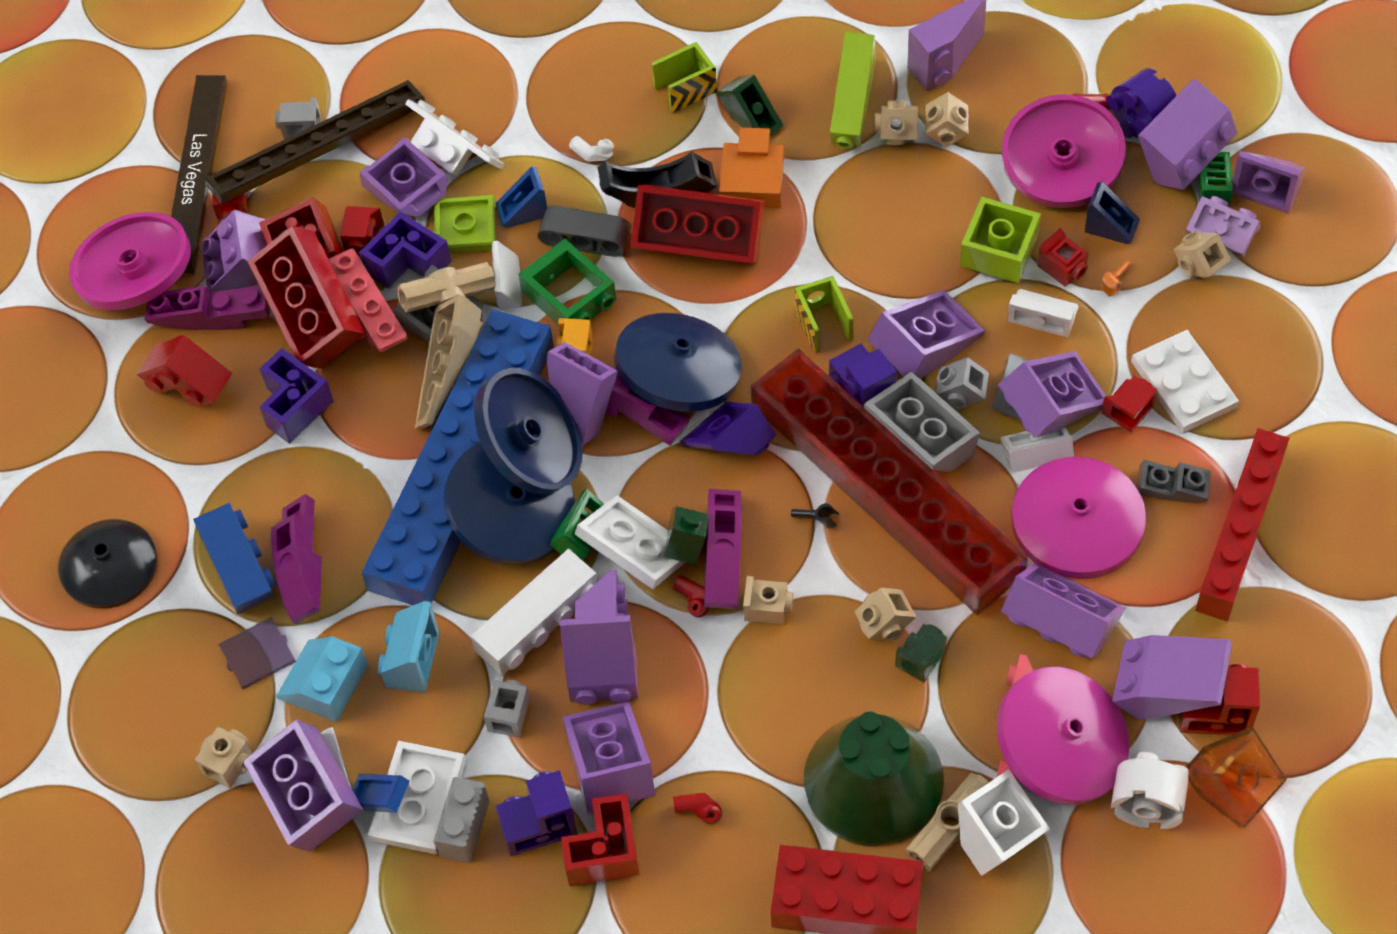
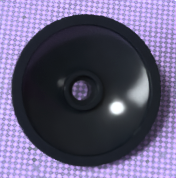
[58,519,158,608]

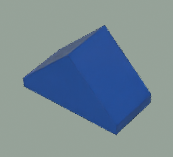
[495,166,547,228]

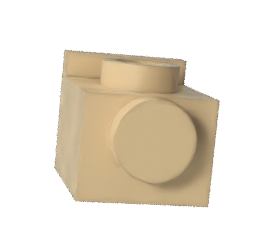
[743,576,794,625]

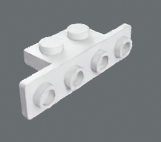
[405,99,505,176]

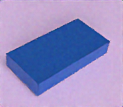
[352,774,410,813]

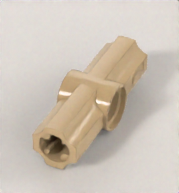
[397,262,496,313]
[905,772,989,872]

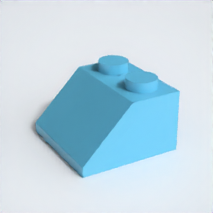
[378,601,440,693]
[276,636,368,722]

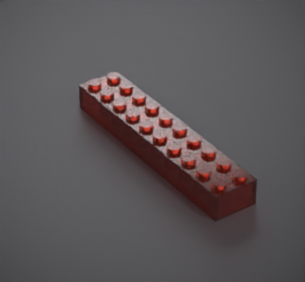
[751,348,1028,616]

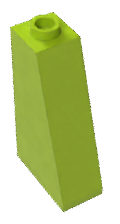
[830,32,876,149]

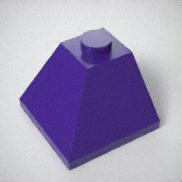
[681,402,776,455]

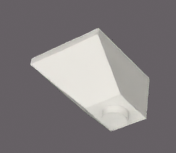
[958,769,1050,876]

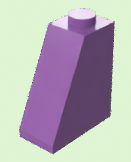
[546,342,618,446]

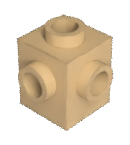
[925,92,969,147]
[875,100,918,145]
[1173,231,1231,278]
[854,588,916,642]
[194,727,253,789]

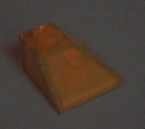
[1186,728,1287,828]

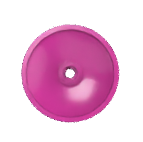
[1002,94,1126,208]
[69,212,191,310]
[1011,457,1146,579]
[997,667,1130,805]

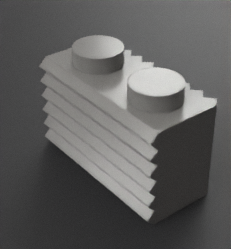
[433,777,490,863]

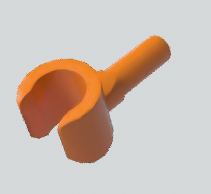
[1100,260,1131,297]

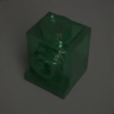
[895,624,947,683]

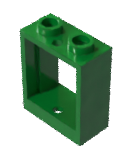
[518,239,617,325]

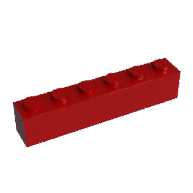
[1195,428,1290,622]

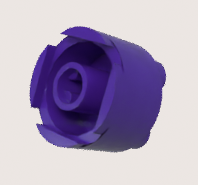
[1106,68,1177,139]

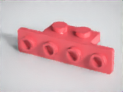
[329,249,407,352]

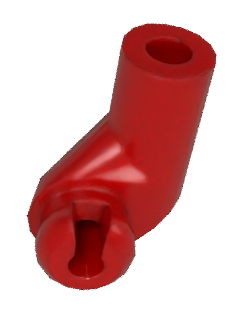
[673,575,710,618]
[673,793,722,824]

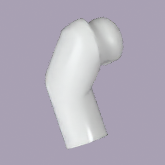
[569,136,614,162]

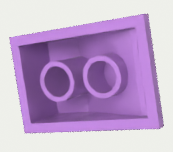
[907,0,987,91]
[868,289,985,378]
[998,351,1106,438]
[560,615,638,705]
[1112,635,1232,721]
[562,701,655,812]

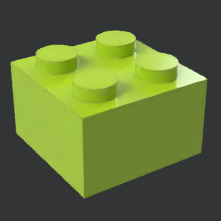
[960,196,1041,283]

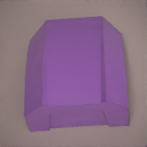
[359,137,448,217]

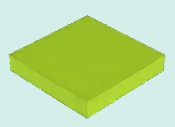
[434,195,496,253]

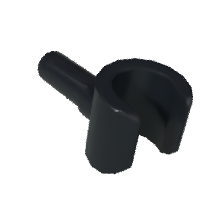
[791,503,839,529]

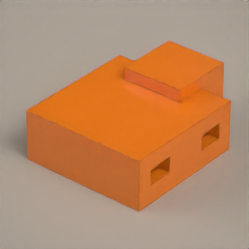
[719,128,785,208]

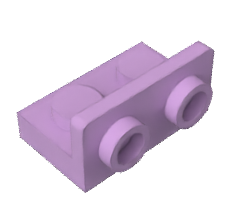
[1186,196,1261,257]

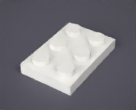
[1131,330,1239,434]
[575,495,686,589]
[368,741,466,855]

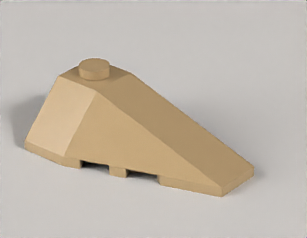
[415,294,483,430]

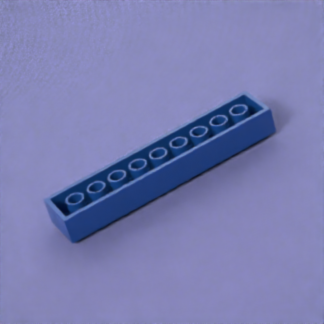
[362,309,554,605]

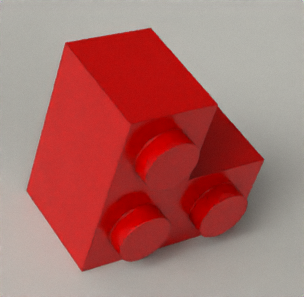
[259,197,344,259]
[136,334,232,408]
[1179,664,1260,736]
[561,793,640,886]

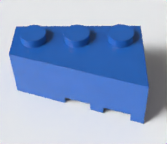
[193,503,276,614]

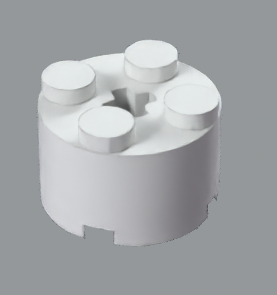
[1111,752,1189,829]

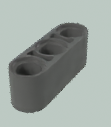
[537,206,631,257]

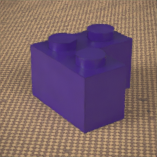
[359,212,452,288]
[827,343,897,423]
[259,348,334,444]
[496,770,578,856]

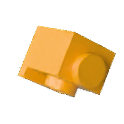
[556,318,593,355]

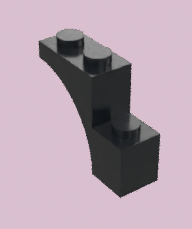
[597,152,717,208]

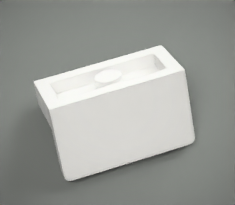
[1007,289,1078,338]

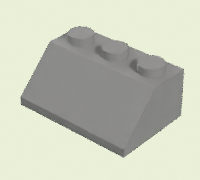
[864,372,980,472]

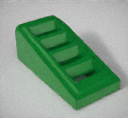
[1198,152,1233,205]
[550,488,604,559]

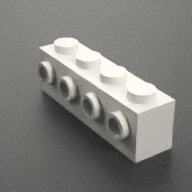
[470,549,598,676]

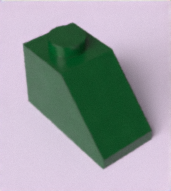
[716,75,784,135]
[664,506,709,565]

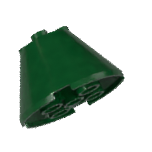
[804,712,944,846]

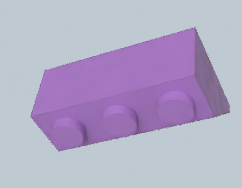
[1138,79,1237,190]
[1001,562,1126,658]

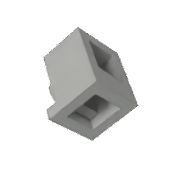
[275,97,322,140]
[484,680,530,738]

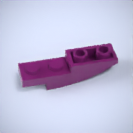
[145,285,270,330]
[606,367,690,446]
[704,489,742,609]
[271,494,322,624]

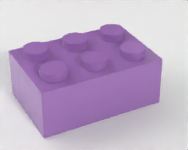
[243,720,363,852]

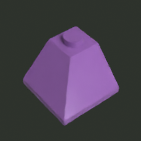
[1232,151,1306,213]

